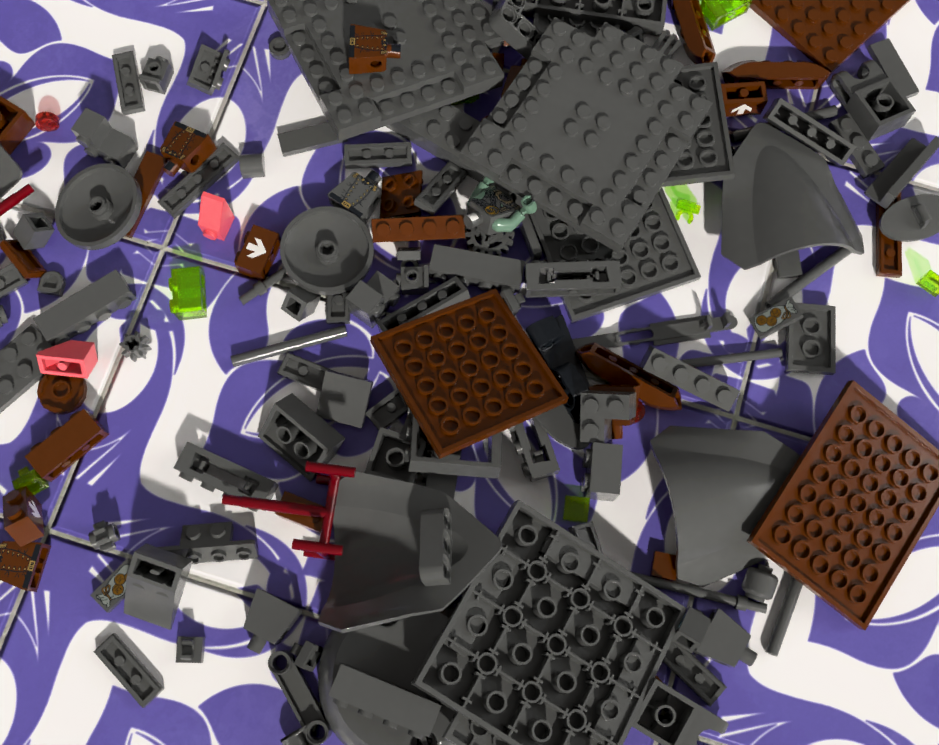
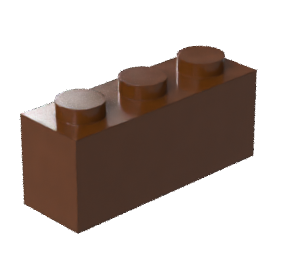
[24,409,109,482]

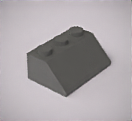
[258,393,345,482]

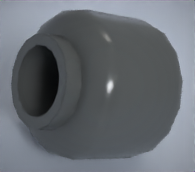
[741,564,778,603]

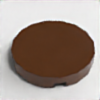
[37,374,88,415]

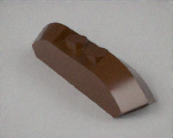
[670,0,716,64]
[721,60,831,89]
[575,342,682,410]

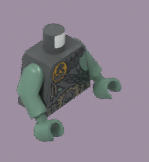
[463,176,537,235]

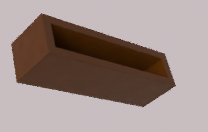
[371,214,465,243]

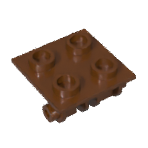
[380,170,423,218]

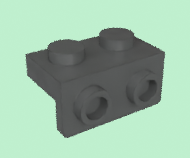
[186,44,230,96]

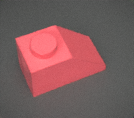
[198,191,235,241]
[36,340,98,379]

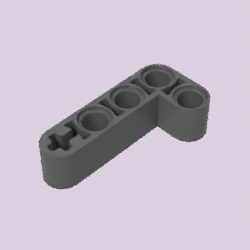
[489,0,543,60]

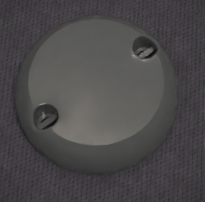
[318,600,458,745]

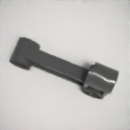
[268,650,332,745]

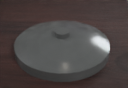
[55,163,142,250]
[280,206,374,295]

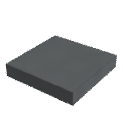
[316,370,373,428]

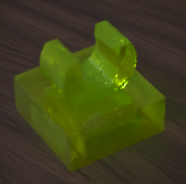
[675,198,701,224]
[12,466,49,495]

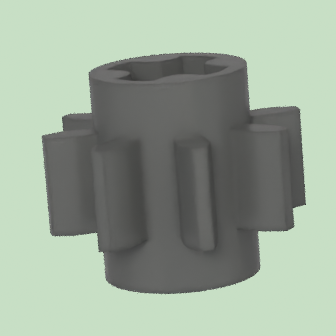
[119,331,152,362]
[88,520,121,552]

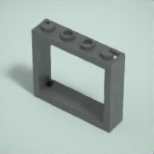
[404,407,502,479]

